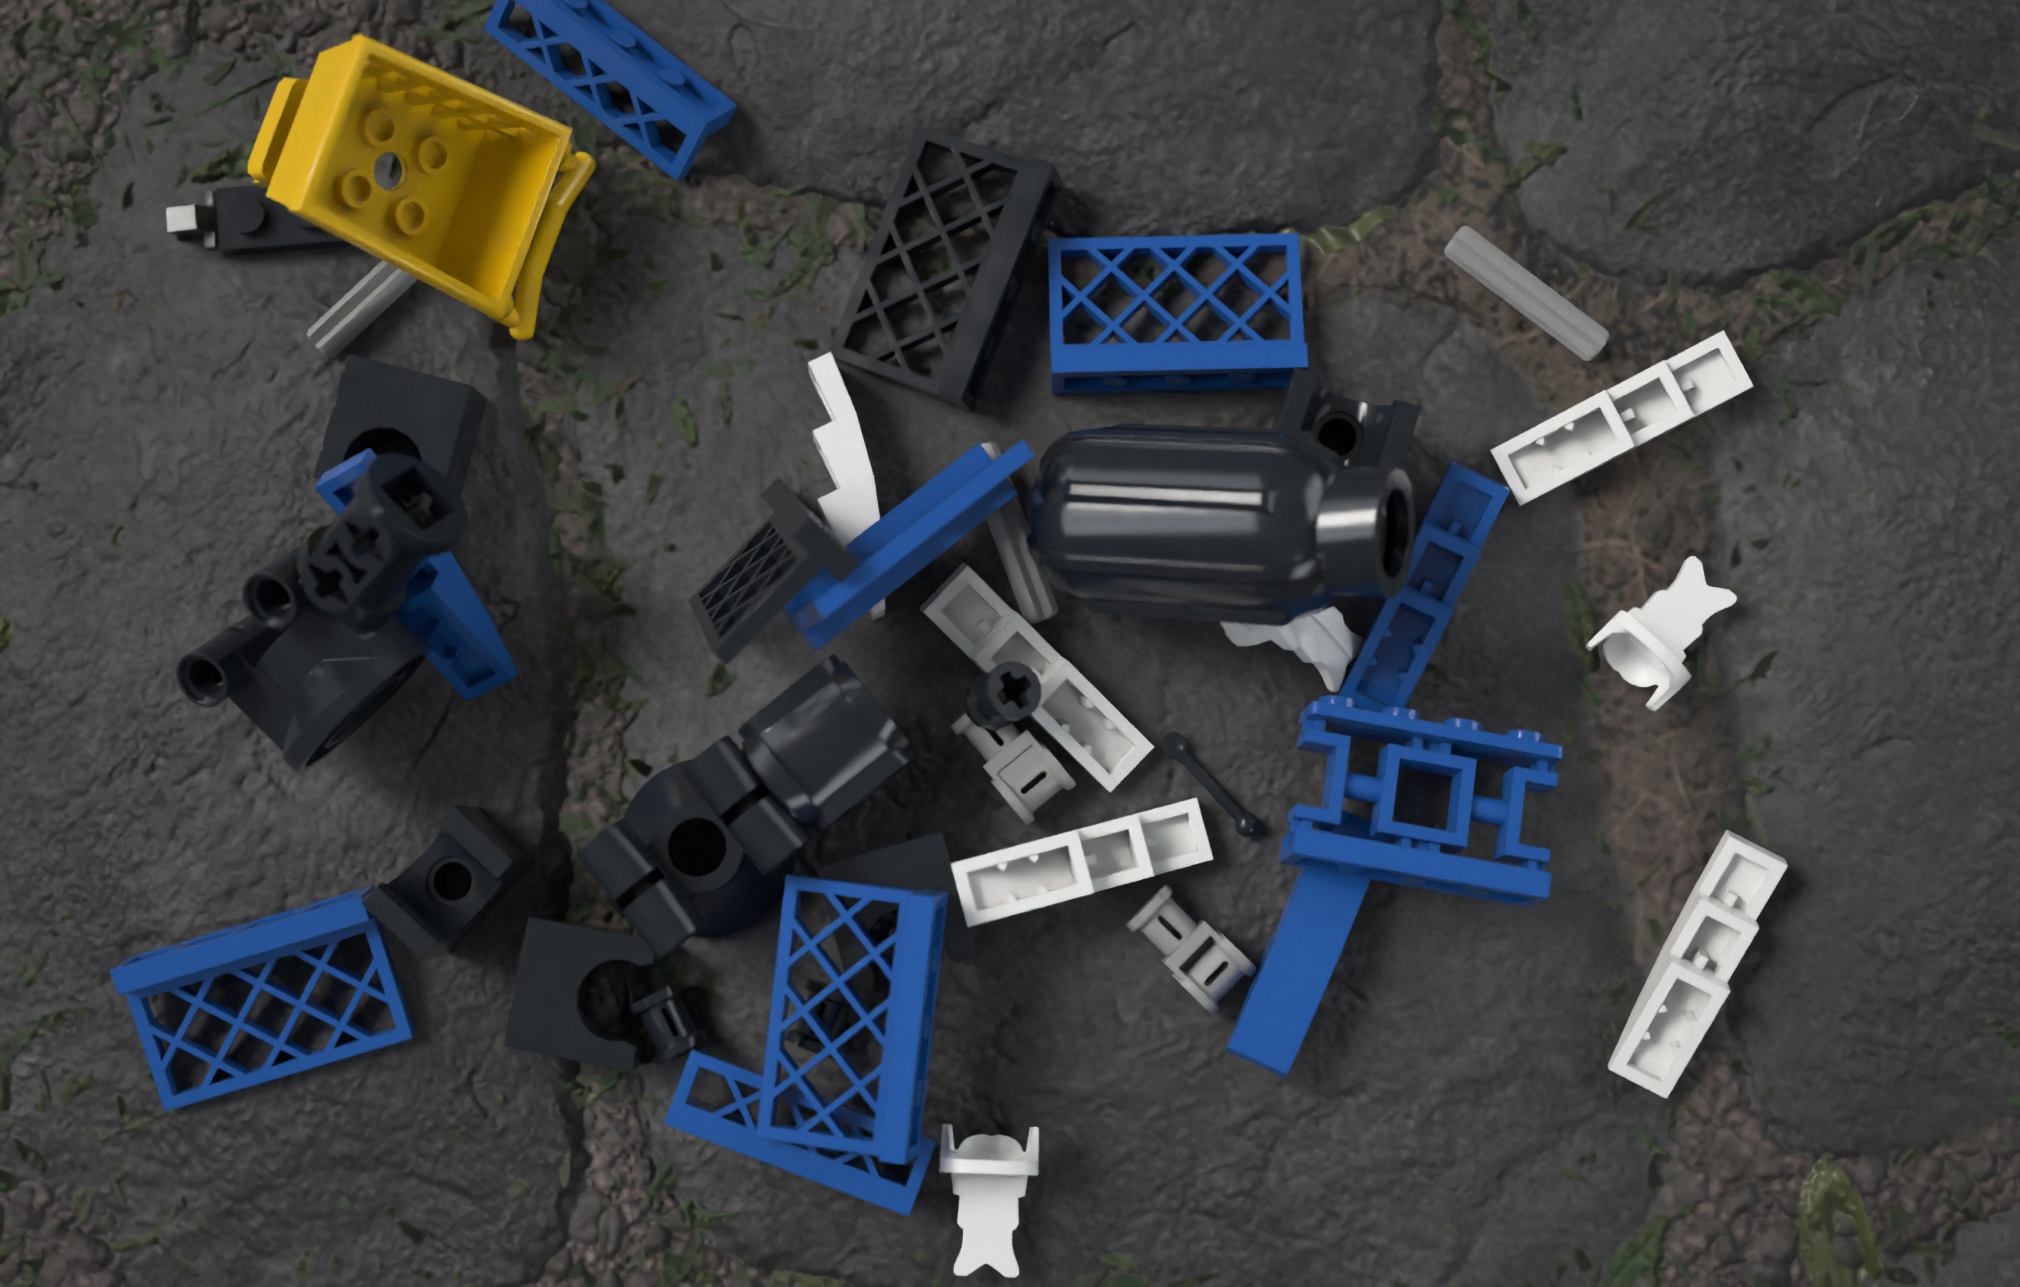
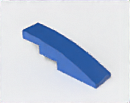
[315,448,518,701]
[1338,460,1510,713]
[1225,810,1386,1078]

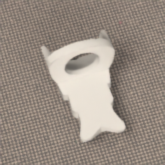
[1585,556,1737,711]
[1220,606,1364,692]
[939,1124,1039,1278]

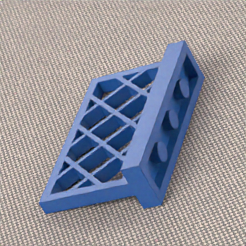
[1048,233,1308,395]
[782,439,1035,651]
[756,874,949,1165]
[110,885,416,1112]

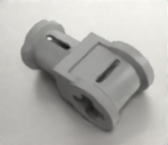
[950,696,1076,826]
[1126,884,1258,1016]

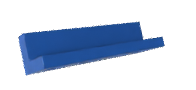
[483,0,738,181]
[664,1048,937,1217]

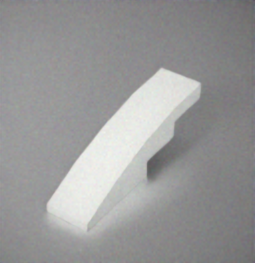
[1490,330,1754,506]
[808,352,885,620]
[919,563,1154,793]
[950,797,1213,927]
[1608,830,1788,1099]

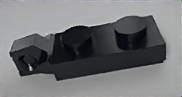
[166,185,350,256]

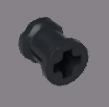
[964,661,1041,731]
[785,978,862,1059]
[629,981,709,1064]

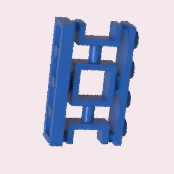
[1279,695,1563,908]

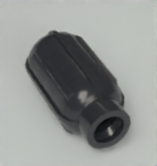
[1026,423,1415,626]

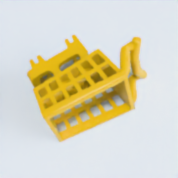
[248,35,596,341]

